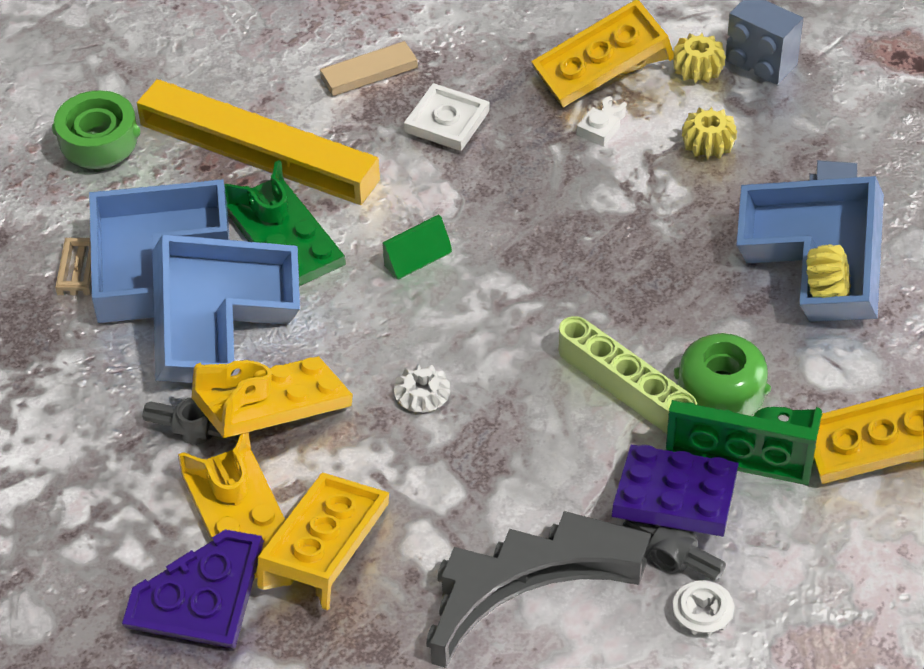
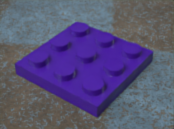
[612,444,739,537]

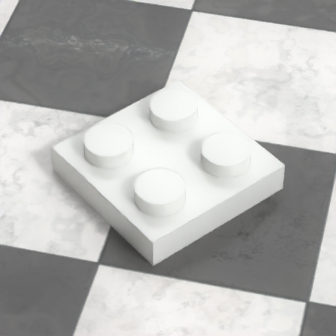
[404,83,490,151]

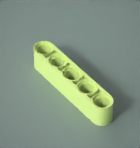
[558,316,697,434]

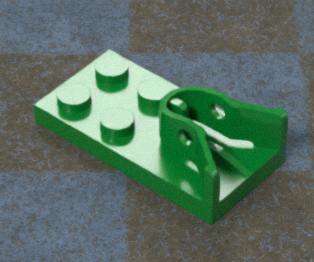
[224,160,346,287]
[666,400,822,486]

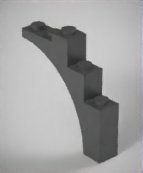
[426,511,651,668]

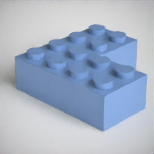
[736,176,884,322]
[89,179,230,323]
[153,234,300,383]

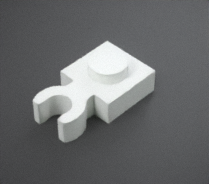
[576,96,627,146]

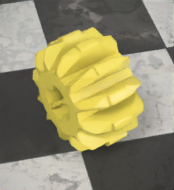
[673,33,726,84]
[682,106,737,160]
[806,244,851,298]

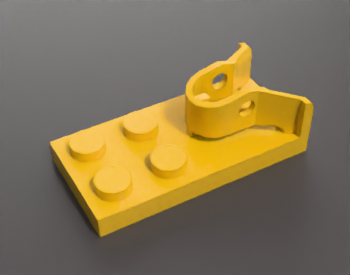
[531,0,674,108]
[191,356,353,438]
[814,387,924,484]
[178,432,285,579]
[257,472,389,610]

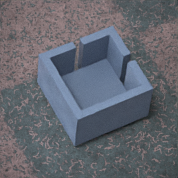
[725,0,804,85]

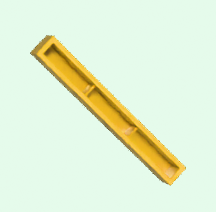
[136,79,380,205]

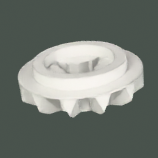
[394,364,450,413]
[673,580,734,637]

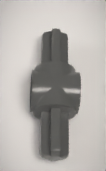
[142,398,240,445]
[622,520,726,580]

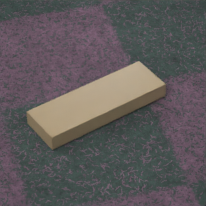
[320,41,418,96]

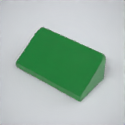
[382,215,452,279]

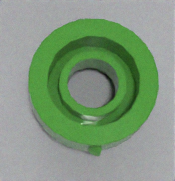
[52,90,140,170]
[673,333,771,416]

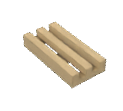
[55,238,92,295]

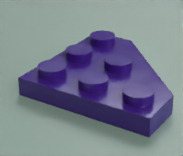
[122,529,264,649]

